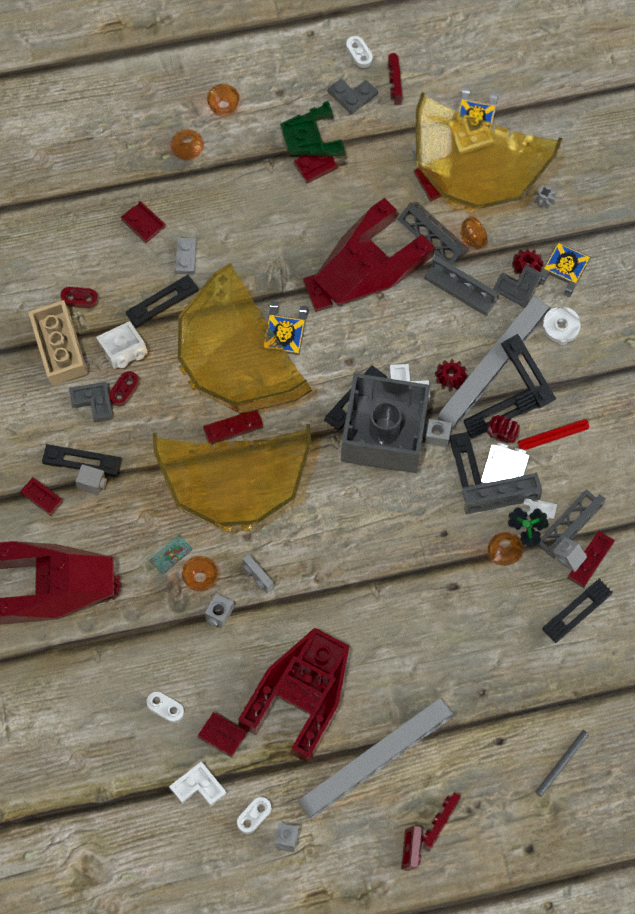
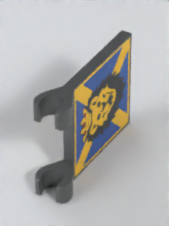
[539,242,591,297]
[262,301,308,355]

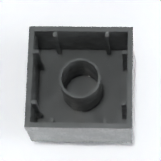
[341,373,430,473]

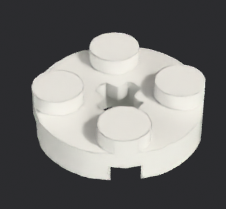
[543,307,581,345]

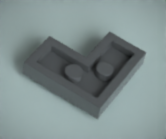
[328,78,378,115]
[493,265,543,307]
[69,382,113,422]

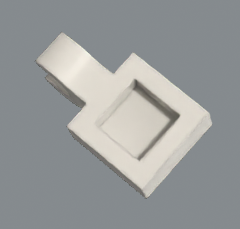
[522,499,557,519]

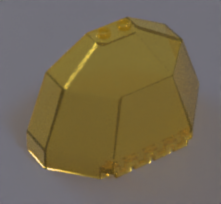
[416,92,563,213]
[178,263,312,414]
[153,424,311,532]

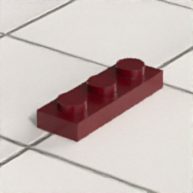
[203,409,263,445]
[567,530,615,588]
[422,792,461,852]

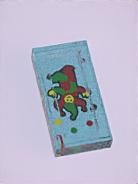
[150,534,192,574]

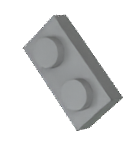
[175,238,196,275]
[242,554,273,594]

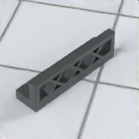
[398,202,469,265]
[424,255,498,316]
[462,473,542,515]
[537,489,605,559]

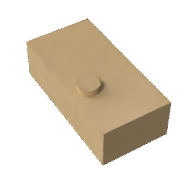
[28,300,88,386]

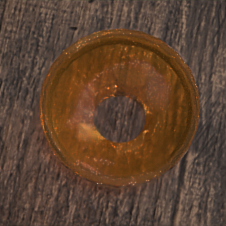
[207,84,240,115]
[171,129,204,160]
[460,216,488,249]
[488,532,523,566]
[182,556,218,591]

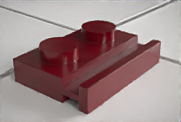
[294,155,338,184]
[121,201,166,243]
[198,712,247,758]

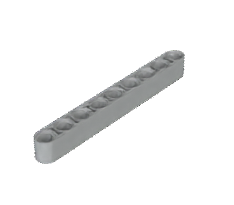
[438,297,550,429]
[298,698,454,819]

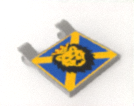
[457,87,498,133]

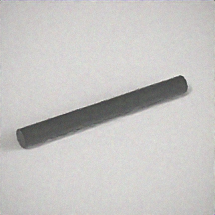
[535,730,589,797]

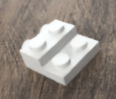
[96,321,148,369]
[481,442,529,483]

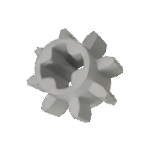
[533,185,556,208]

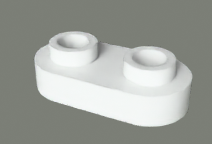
[346,36,373,68]
[147,692,184,723]
[237,797,271,834]

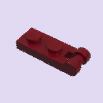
[387,53,402,105]

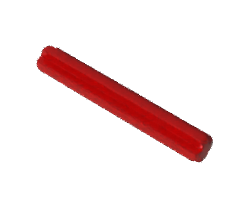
[517,419,590,450]

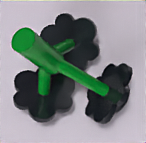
[508,507,549,547]

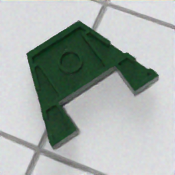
[280,101,345,157]

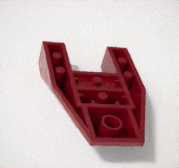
[313,197,434,306]
[0,541,114,625]
[238,628,350,764]

